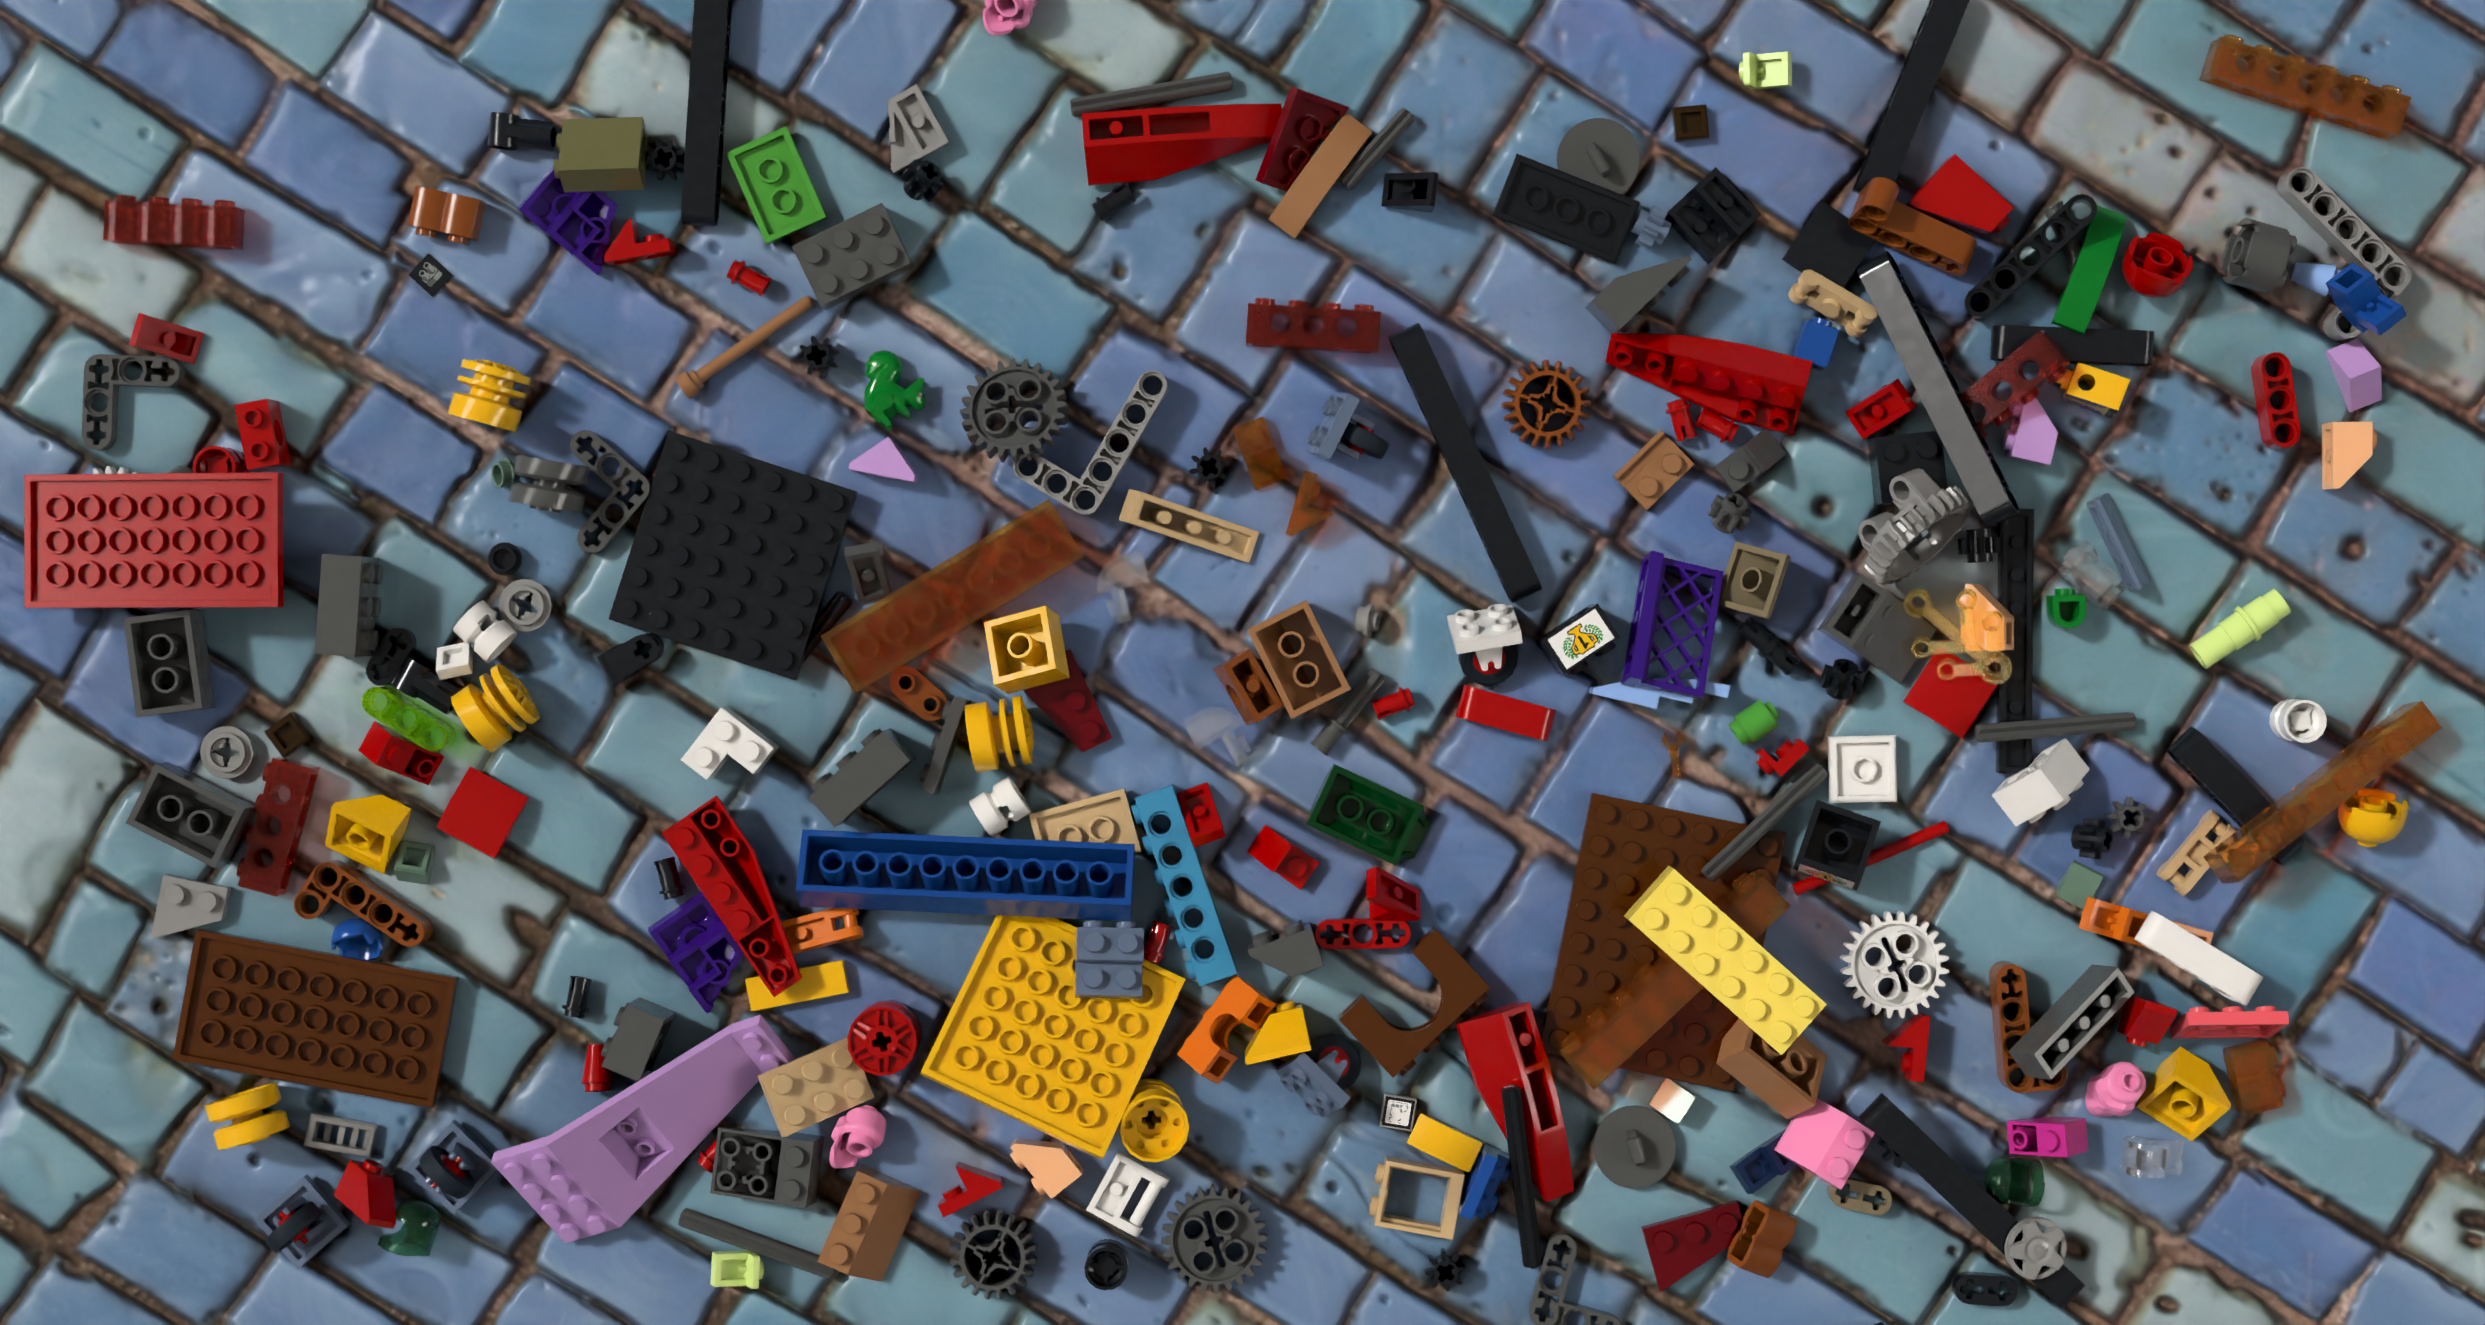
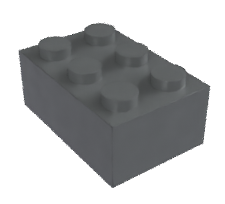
[792,203,915,310]
[315,554,383,657]
[123,609,215,717]
[808,728,917,827]
[126,762,257,868]

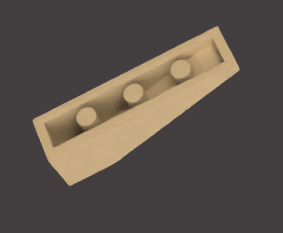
[1119,489,1259,563]

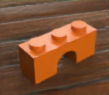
[1177,974,1276,1084]

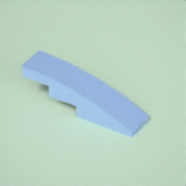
[1589,677,1731,709]

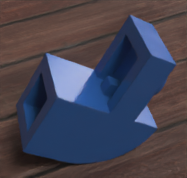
[2326,263,2406,336]

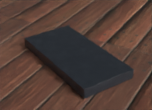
[1492,154,1640,264]

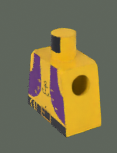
[2047,363,2130,419]

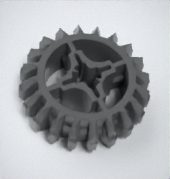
[949,1209,1038,1300]

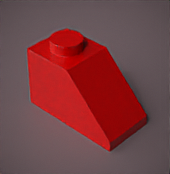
[2117,995,2178,1047]
[333,1159,396,1229]

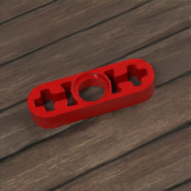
[1315,918,1411,949]

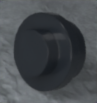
[488,542,522,575]

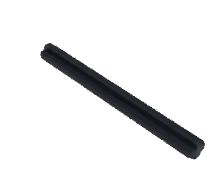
[1501,1084,1542,1269]

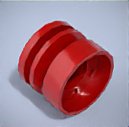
[847,1000,923,1076]

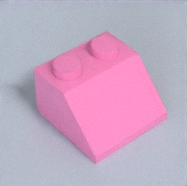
[1774,1098,1875,1190]

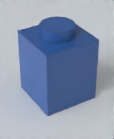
[1791,317,1840,371]

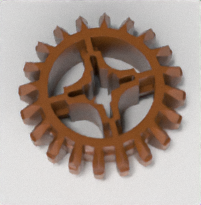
[1501,359,1592,450]

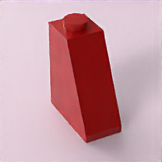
[1906,154,2014,236]

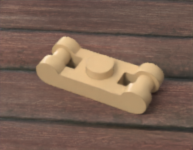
[1788,269,1878,338]
[2156,809,2238,896]

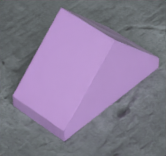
[2325,338,2382,412]
[849,436,918,483]

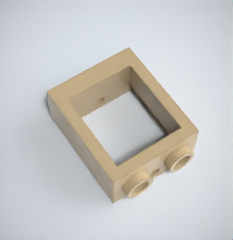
[1369,1155,1465,1240]

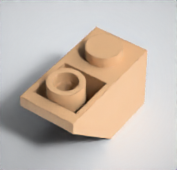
[1960,584,2014,650]
[1010,1138,1084,1199]

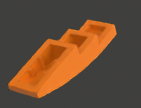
[2078,896,2214,948]

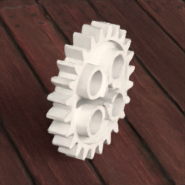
[1840,911,1949,1018]

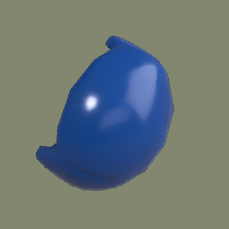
[331,918,383,960]

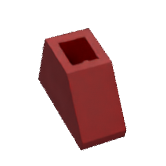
[358,721,444,785]

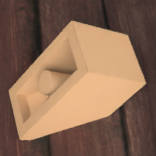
[2322,422,2377,490]

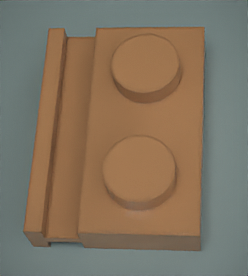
[1612,430,1694,511]

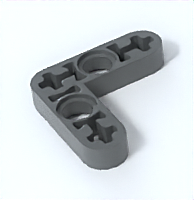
[82,354,185,451]
[570,430,652,553]
[1528,1232,1621,1325]

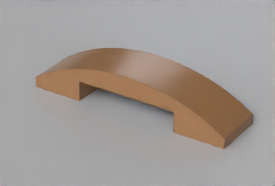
[1268,113,1373,239]

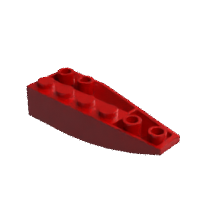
[1082,103,1282,186]
[1605,333,1813,435]
[662,796,802,997]
[1456,1002,1574,1202]

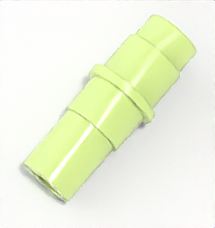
[2189,589,2291,669]

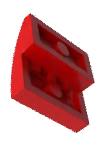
[1903,646,1999,740]
[437,766,529,860]

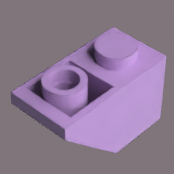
[2002,391,2058,467]

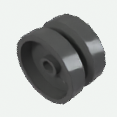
[508,455,590,513]

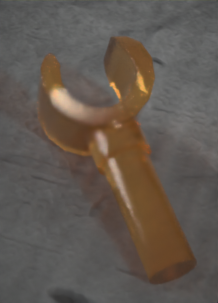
[1661,730,1683,777]

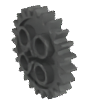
[960,358,1069,463]
[1161,1184,1268,1294]

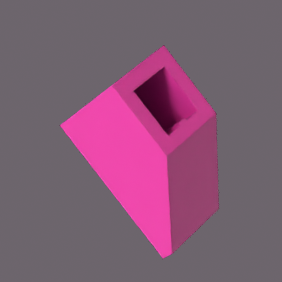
[2007,1116,2088,1158]

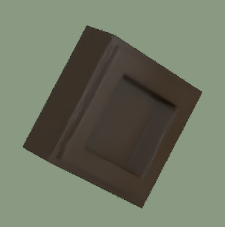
[1672,104,1709,142]
[264,712,313,758]

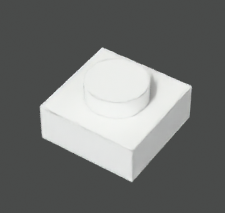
[436,642,473,680]

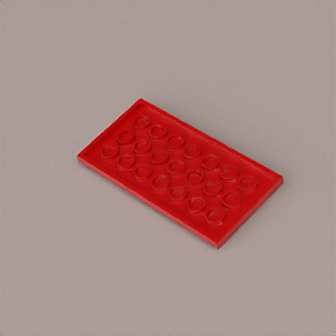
[24,472,284,608]

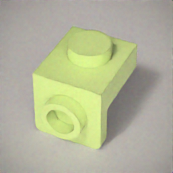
[1739,51,1792,90]
[710,1250,764,1289]

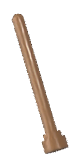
[674,296,814,400]

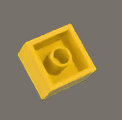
[984,606,1070,694]

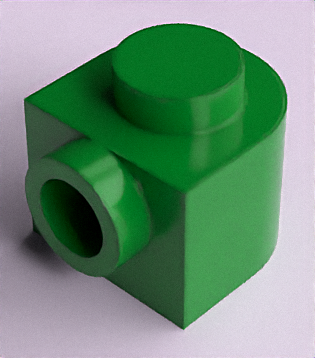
[2046,588,2086,628]

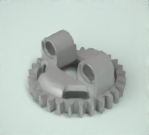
[1858,468,1972,585]

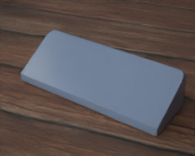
[2086,493,2150,591]

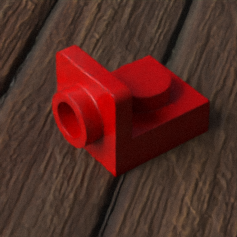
[1754,739,1810,777]

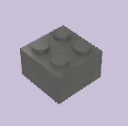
[601,997,676,1081]

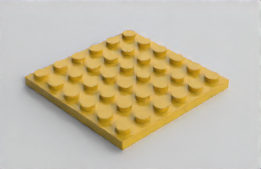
[920,915,1185,1160]

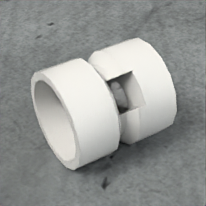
[453,600,517,663]
[2269,699,2327,743]
[969,776,1031,837]

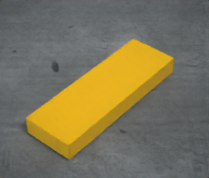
[745,959,850,1011]

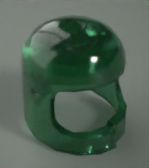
[1984,1156,2045,1208]
[378,1200,440,1257]

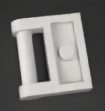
[1086,1150,1170,1237]

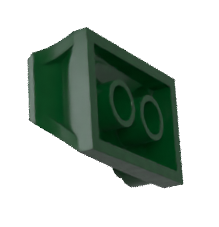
[1305,763,1431,866]

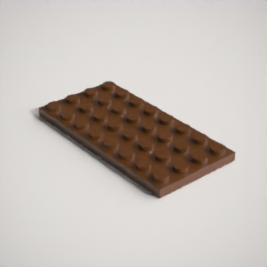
[172,929,459,1108]

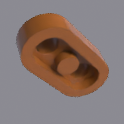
[890,666,948,721]

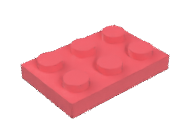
[2170,1006,2289,1039]

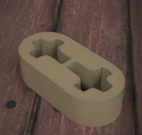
[1828,1177,1892,1215]

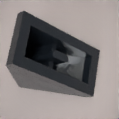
[1381,172,1438,213]

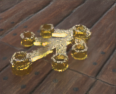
[1904,588,2012,685]

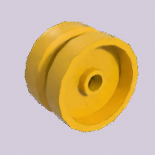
[204,1082,290,1150]

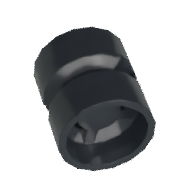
[1084,1239,1129,1291]

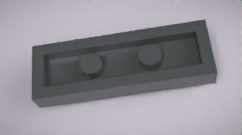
[920,696,971,795]

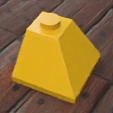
[325,794,411,874]
[1245,1000,1312,1065]
[2136,1046,2231,1142]

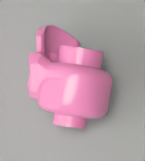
[983,0,1039,36]
[2085,1061,2146,1117]
[829,1105,887,1169]

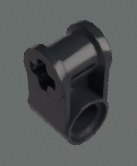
[597,633,664,686]

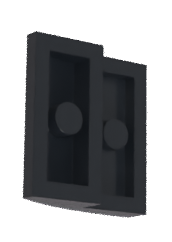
[1665,167,1761,264]
[1782,201,1875,288]

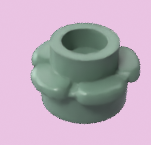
[492,458,520,490]

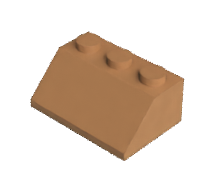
[1247,600,1351,719]
[1716,1018,1827,1119]
[817,1164,922,1282]

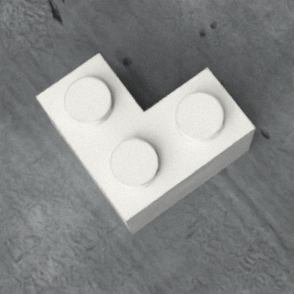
[681,706,779,780]
[1992,738,2090,826]

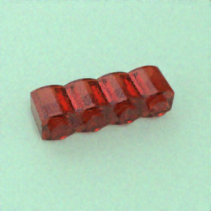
[103,195,245,250]

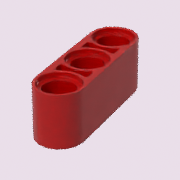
[2251,352,2301,450]
[1455,685,1556,742]

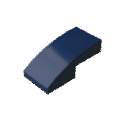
[1729,1129,1796,1194]

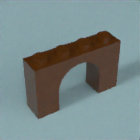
[1338,926,1490,1077]

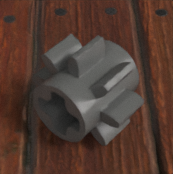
[1708,493,1752,534]
[2105,796,2150,838]

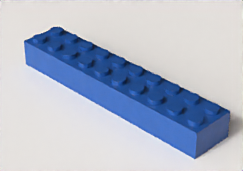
[796,829,1135,921]

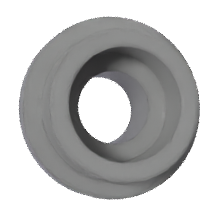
[1355,604,1380,637]

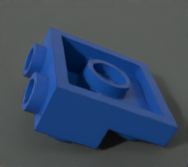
[1459,1144,1511,1220]

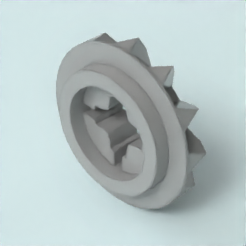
[499,579,553,632]
[200,726,255,779]

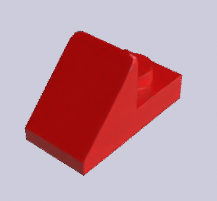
[604,218,676,266]
[129,313,204,364]
[1845,379,1916,439]
[1176,782,1226,848]
[1247,824,1319,890]
[1366,866,1421,921]
[1882,1012,1930,1083]
[938,1162,1005,1218]

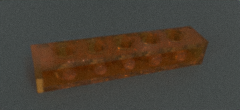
[2199,35,2411,140]

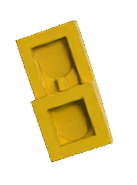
[1407,1113,1485,1173]

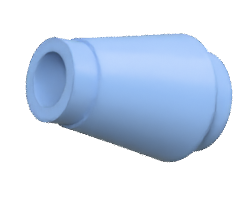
[2289,262,2342,297]

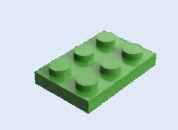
[726,126,828,245]

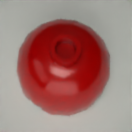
[2122,232,2193,298]

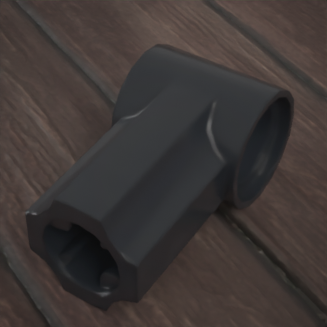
[487,112,557,152]
[391,655,462,715]

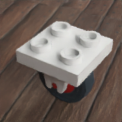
[1447,604,1523,686]

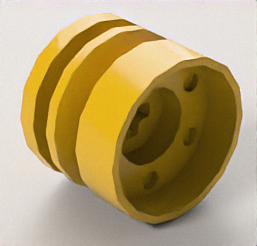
[448,359,531,432]
[451,663,540,752]
[965,696,1035,773]
[1117,1078,1189,1163]

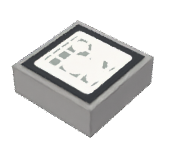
[1379,1092,1417,1132]

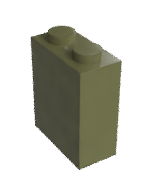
[554,117,649,192]

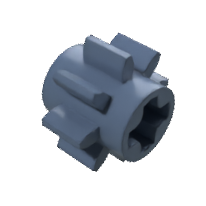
[1631,206,1672,249]

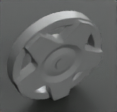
[2004,1217,2067,1280]

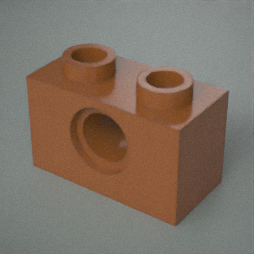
[1213,649,1284,725]

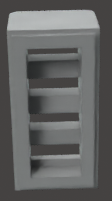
[304,1110,378,1158]

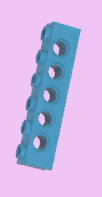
[1131,784,1237,986]

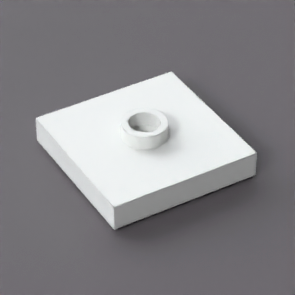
[1828,735,1897,803]

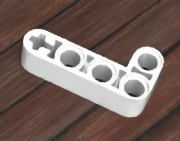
[2134,911,2264,1006]

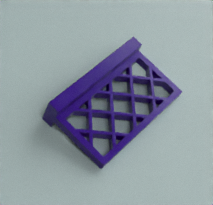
[1621,551,1724,700]

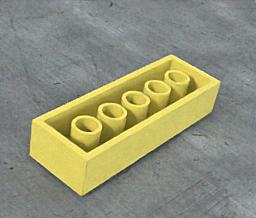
[1624,865,1827,1055]

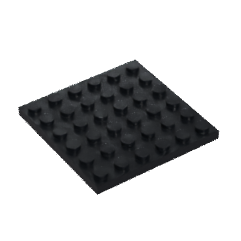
[609,431,858,680]

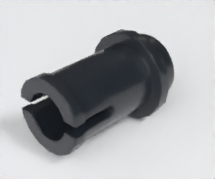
[1092,183,1136,221]
[654,857,685,900]
[562,976,592,1018]

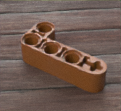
[1848,177,1977,276]
[294,860,433,947]
[1989,961,2068,1093]

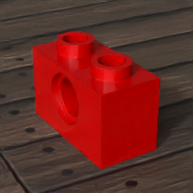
[234,399,291,472]

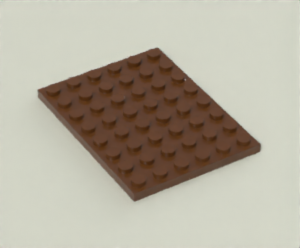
[1541,793,1786,1091]

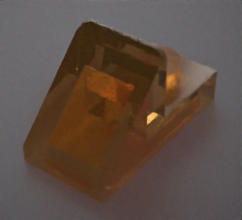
[1232,417,1287,490]
[1285,471,1333,537]

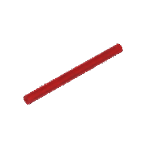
[1792,820,1949,896]

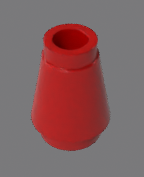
[581,1044,615,1092]

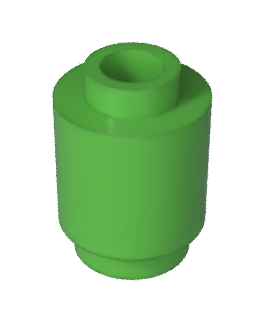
[1728,699,1780,746]

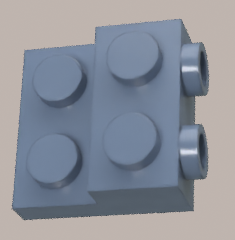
[1075,921,1144,999]

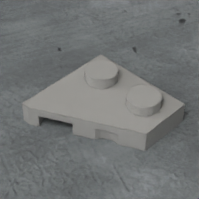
[888,84,950,175]
[151,874,232,938]

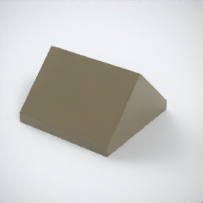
[1718,541,1791,620]

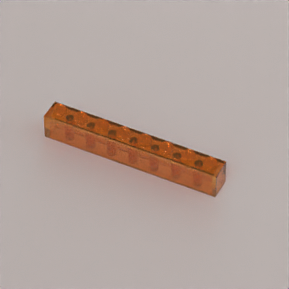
[2203,701,2442,884]

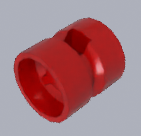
[192,446,249,473]

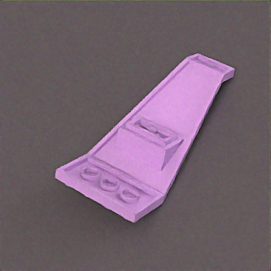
[491,1015,795,1243]

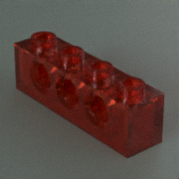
[1246,298,1381,354]
[1962,330,2071,438]
[237,757,320,896]

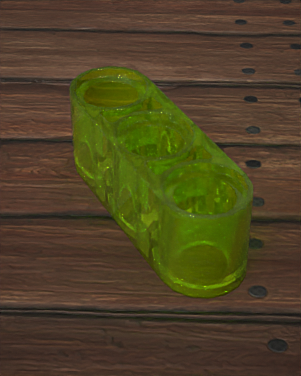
[362,686,456,751]

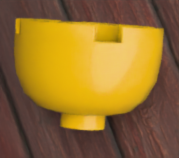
[2338,788,2409,847]

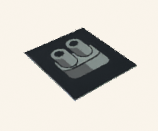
[409,253,453,297]

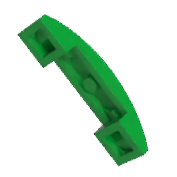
[2051,205,2126,335]

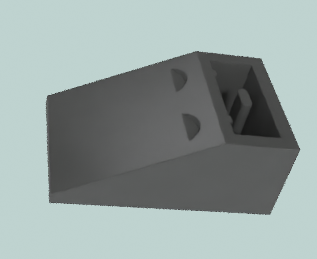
[1585,256,1692,334]
[1817,574,1937,684]
[710,1127,825,1208]

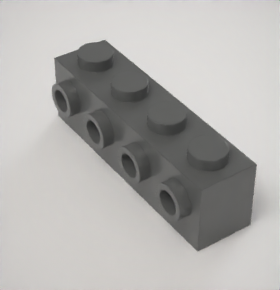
[2009,964,2135,1080]

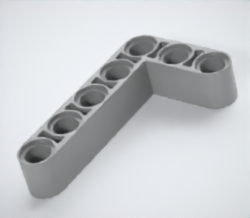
[2277,167,2411,341]
[1013,370,1168,516]

